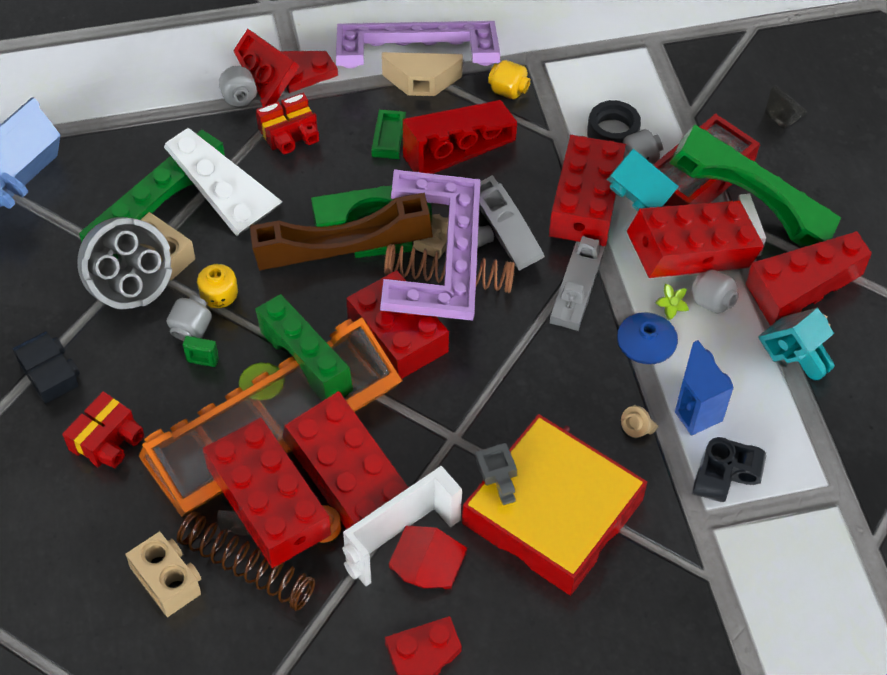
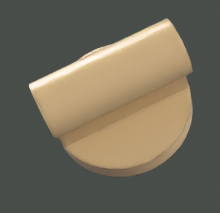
[621,405,658,438]

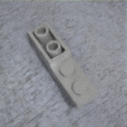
[479,175,545,271]

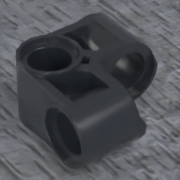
[692,437,766,502]

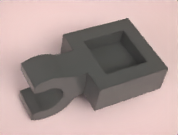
[475,443,517,505]

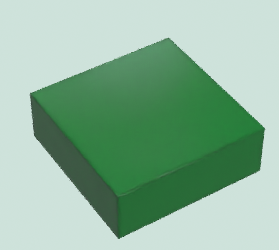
[183,336,219,367]

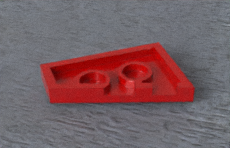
[233,29,300,107]

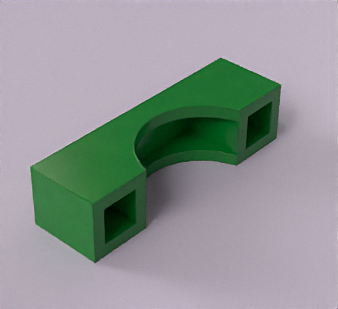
[311,185,432,227]
[255,294,353,401]

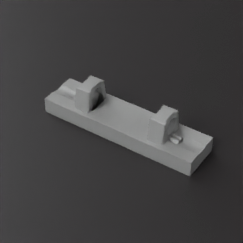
[550,235,609,331]

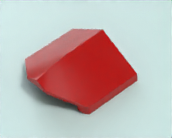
[389,526,467,589]

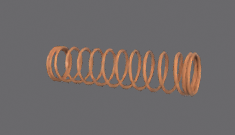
[384,244,515,293]

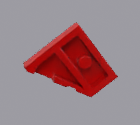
[281,51,338,93]

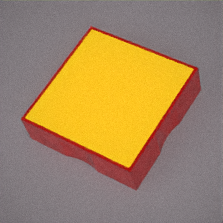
[462,414,647,596]

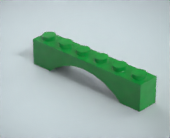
[669,124,841,248]
[79,130,225,260]

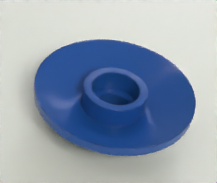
[617,313,678,364]

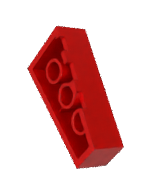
[403,100,517,174]
[746,231,872,326]

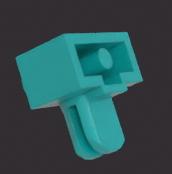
[607,149,679,212]
[758,308,835,381]

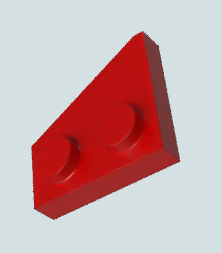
[385,616,462,675]

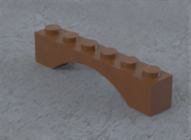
[250,192,433,271]

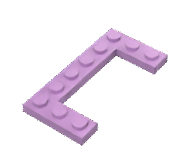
[336,21,500,68]
[380,170,480,321]

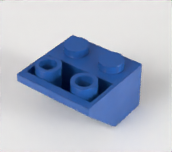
[675,340,734,436]

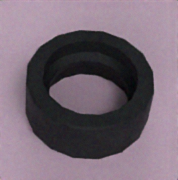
[587,100,641,143]

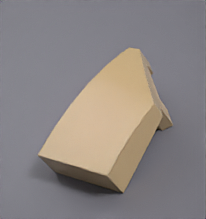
[413,214,448,259]

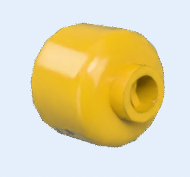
[488,60,531,99]
[197,264,238,308]

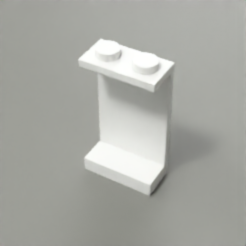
[342,466,462,586]

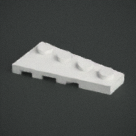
[164,128,283,236]

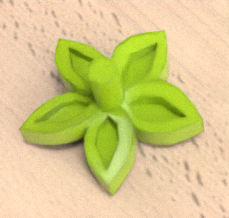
[655,284,689,320]

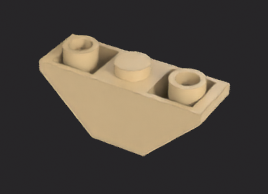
[382,52,463,96]

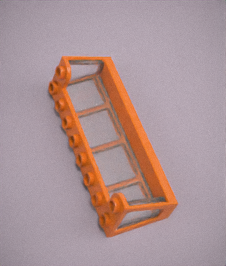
[139,318,402,517]

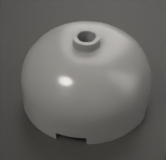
[77,217,172,309]

